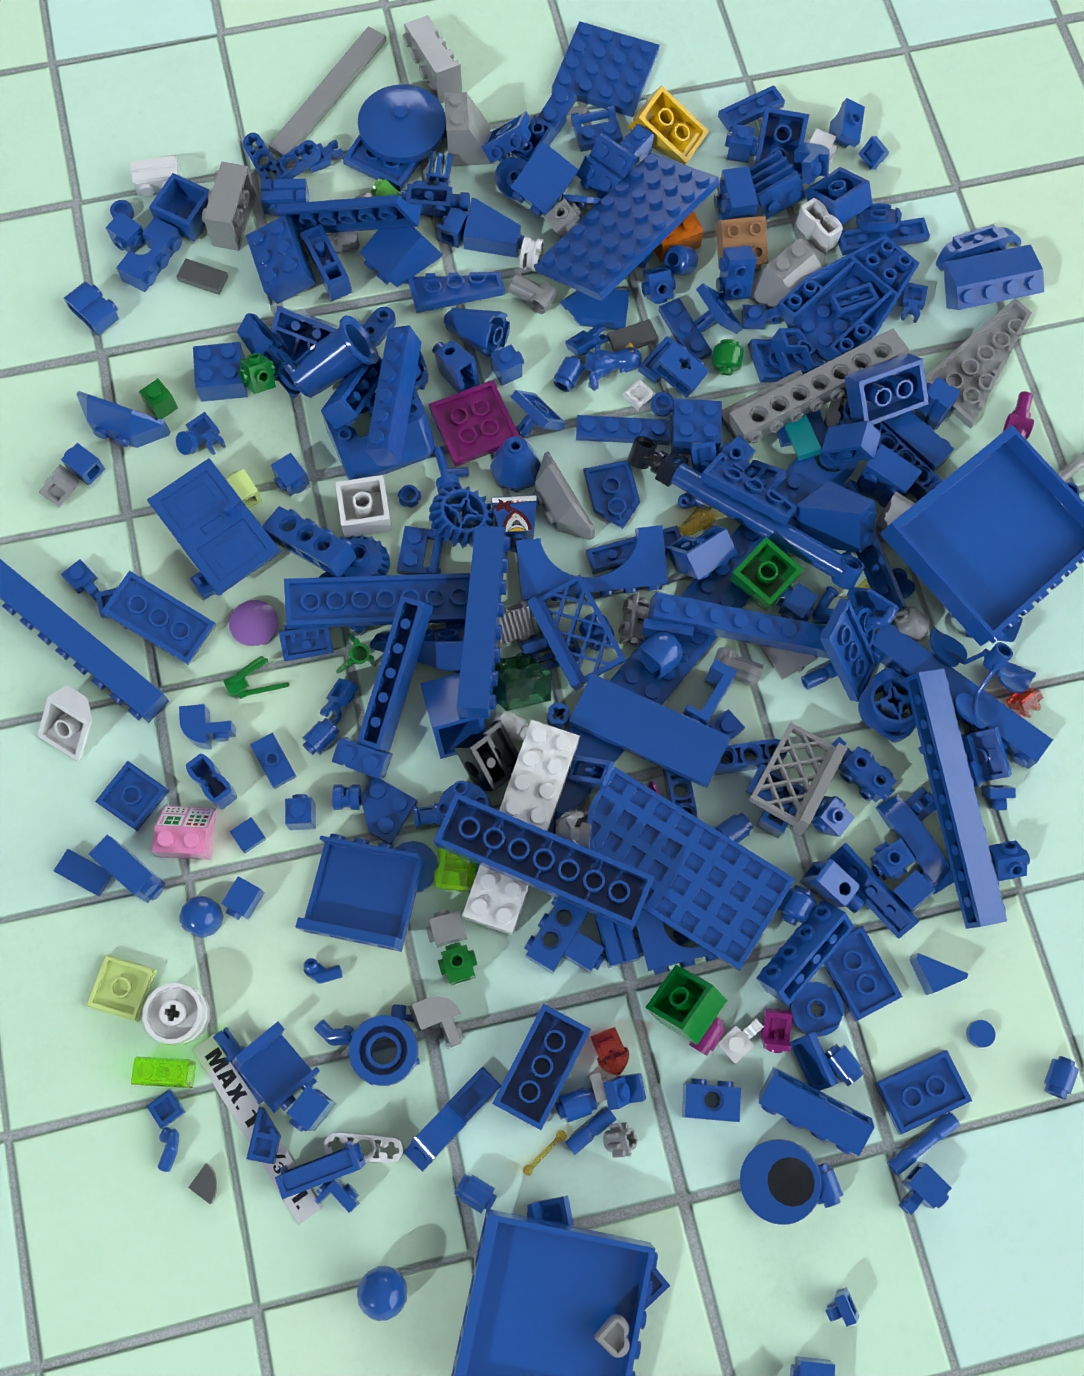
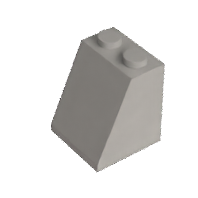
[444,92,493,166]

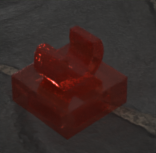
[1006,687,1044,718]

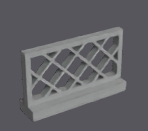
[748,722,848,836]

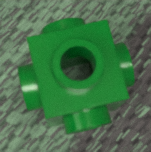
[239,353,276,394]
[438,942,478,986]

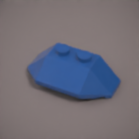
[271,306,339,361]
[76,391,170,448]

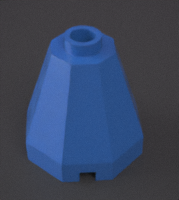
[490,436,541,492]

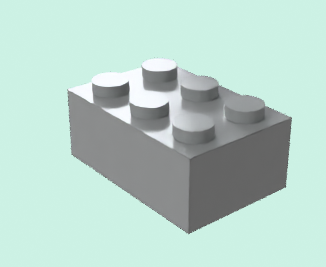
[202,161,256,251]

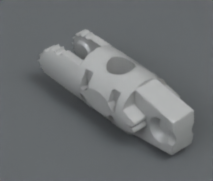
[302,231,360,256]

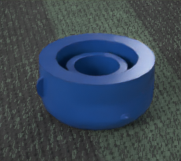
[349,1015,420,1086]

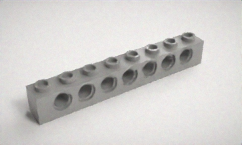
[729,329,909,444]

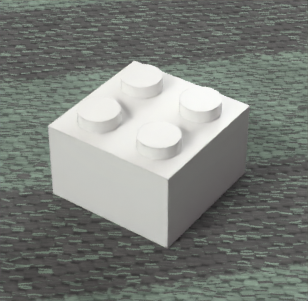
[335,475,392,538]

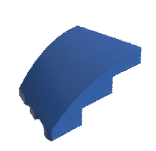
[747,328,828,383]
[918,726,1012,787]

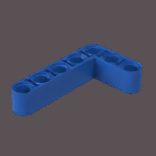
[663,739,788,817]

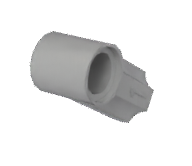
[509,274,557,314]
[714,647,764,686]

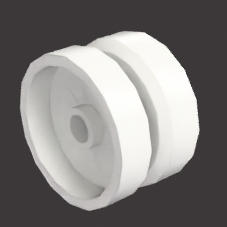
[142,983,210,1046]

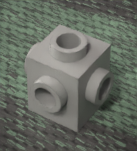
[544,198,582,238]

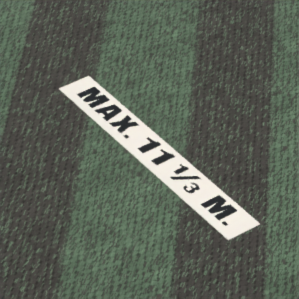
[192,1034,322,1225]

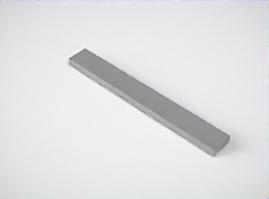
[268,26,387,157]

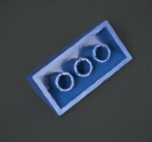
[943,245,1044,310]

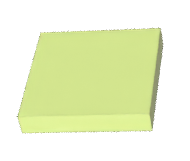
[86,954,157,1022]

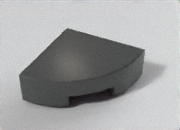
[188,1163,217,1204]

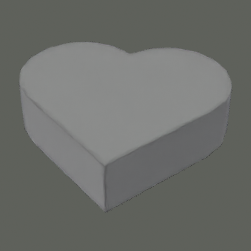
[594,1314,630,1358]

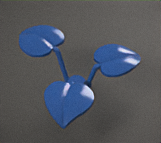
[930,627,1036,728]

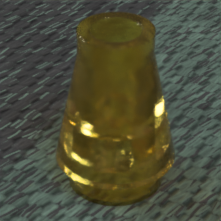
[678,505,715,536]

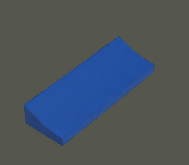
[276,195,422,235]
[569,673,731,788]

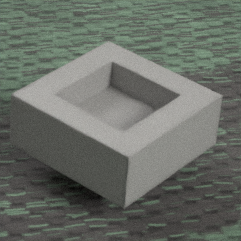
[588,1072,607,1103]

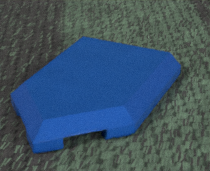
[560,288,630,330]
[583,460,640,529]

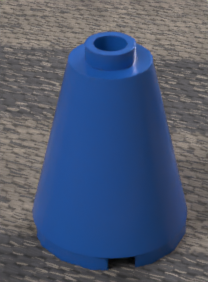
[444,308,510,358]

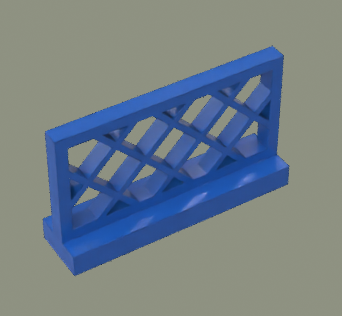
[526,574,627,691]

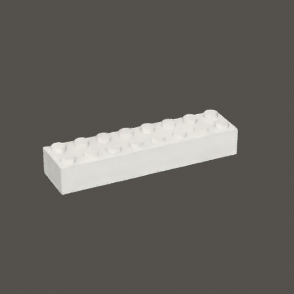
[462,720,580,936]

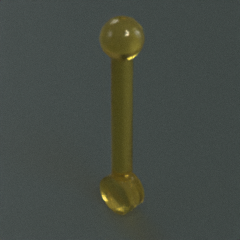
[523,1130,567,1176]

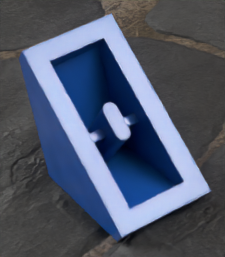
[567,755,614,791]
[909,953,968,995]

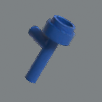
[434,446,469,493]

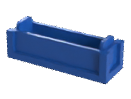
[275,1141,366,1199]

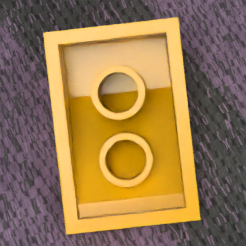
[627,85,709,165]

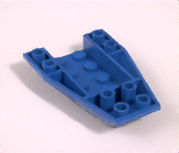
[777,235,920,362]

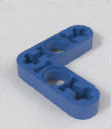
[243,132,321,180]

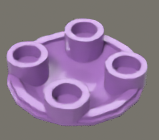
[229,600,278,646]

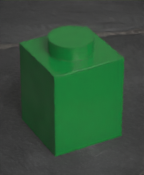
[138,378,178,420]

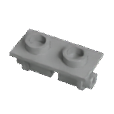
[618,592,649,646]

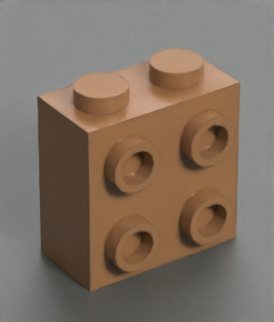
[716,216,768,270]

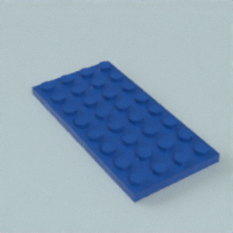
[534,153,720,301]

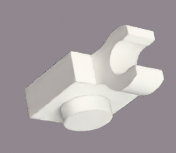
[717,1019,764,1064]

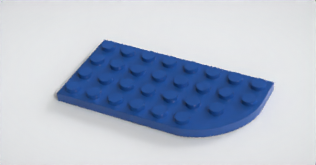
[587,767,795,971]

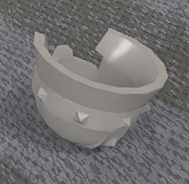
[555,809,591,849]

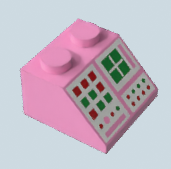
[152,806,217,860]

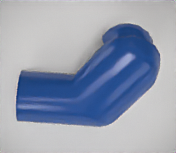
[304,958,343,984]
[314,1019,355,1046]

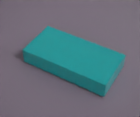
[784,414,822,461]

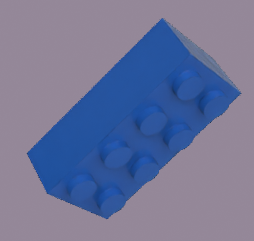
[492,1004,591,1130]

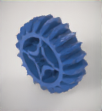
[429,484,494,549]

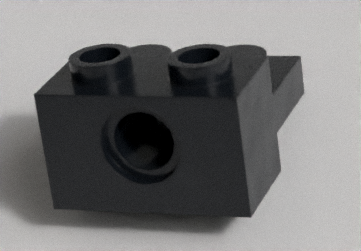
[454,720,519,792]

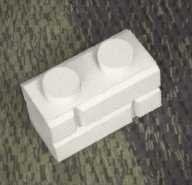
[130,155,181,196]

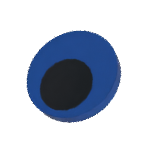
[740,1139,822,1225]

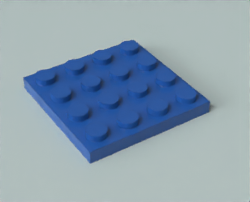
[551,21,660,117]

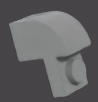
[408,996,463,1049]

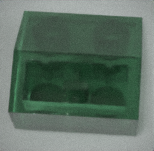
[493,653,552,711]

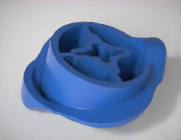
[858,668,916,743]

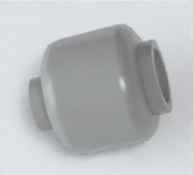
[892,606,929,642]

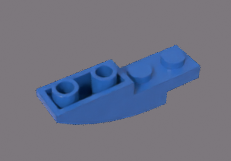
[511,84,578,162]

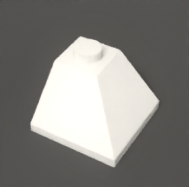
[37,685,92,761]

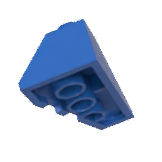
[370,622,465,673]

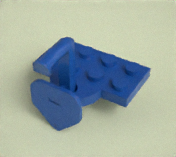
[812,586,899,702]

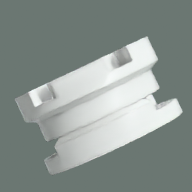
[519,236,544,272]

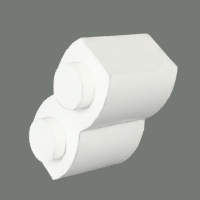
[796,198,843,253]

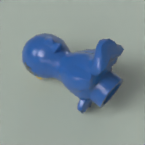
[584,342,642,391]

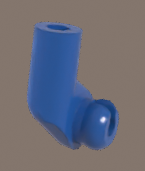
[678,493,711,511]
[158,1127,179,1172]

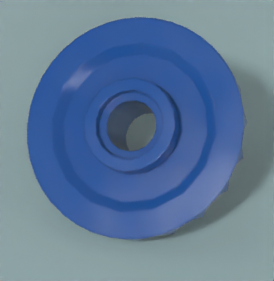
[329,534,390,577]

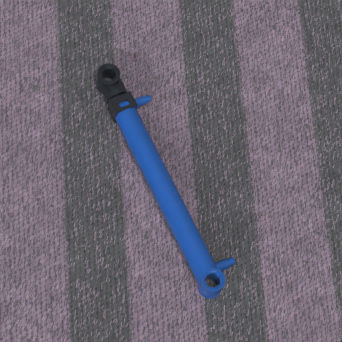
[627,436,865,590]

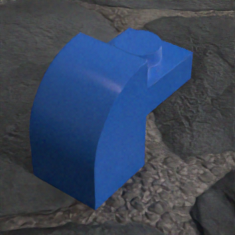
[794,142,830,185]
[179,704,236,749]
[403,1105,466,1172]

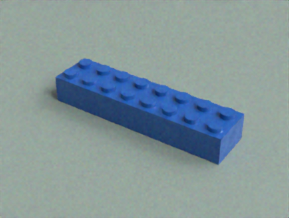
[433,792,655,930]

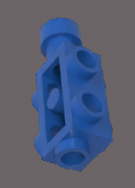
[402,181,470,217]
[832,737,897,803]

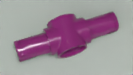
[1003,391,1034,440]

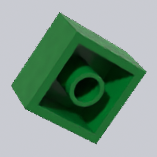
[730,537,804,612]
[645,964,728,1045]

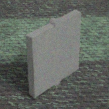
[759,645,816,680]

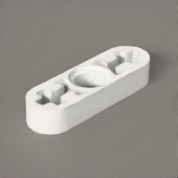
[324,1132,404,1163]

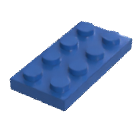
[101,570,216,665]

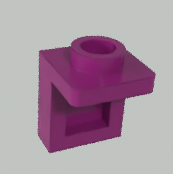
[761,1008,793,1053]

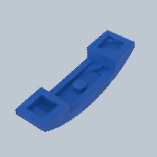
[876,795,954,895]

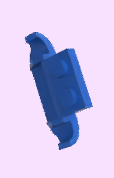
[936,224,1021,271]

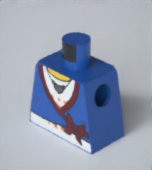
[491,495,537,553]

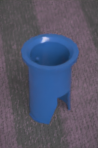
[290,315,378,398]

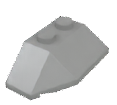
[750,239,826,309]
[533,451,595,540]

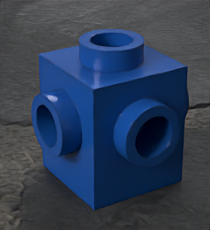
[641,266,676,304]
[717,435,756,473]
[812,796,855,837]
[870,838,916,880]
[989,840,1030,881]

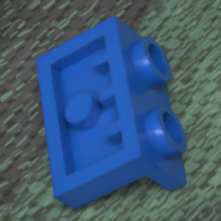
[279,624,334,661]

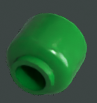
[712,339,744,376]

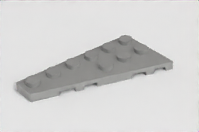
[925,298,1032,429]

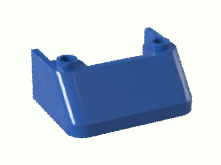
[322,387,435,480]

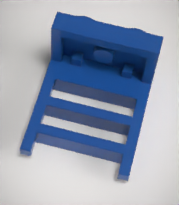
[749,149,806,219]

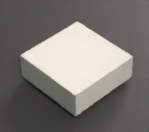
[622,379,655,412]

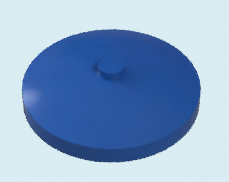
[358,84,446,163]

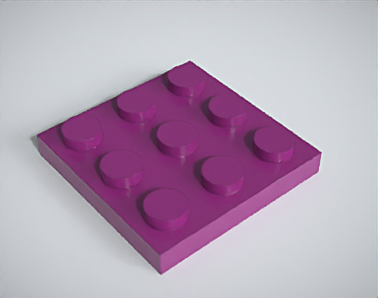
[429,380,520,467]

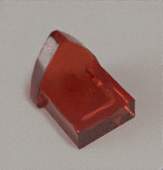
[590,1027,629,1076]

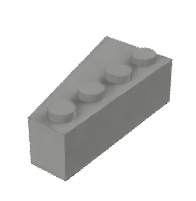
[403,15,462,103]

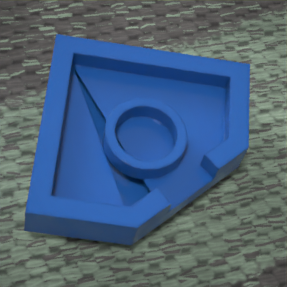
[360,777,418,845]

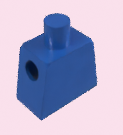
[432,340,480,393]
[799,859,864,913]

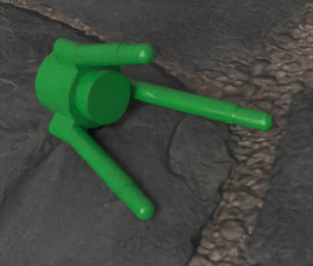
[336,633,376,674]
[223,656,290,699]

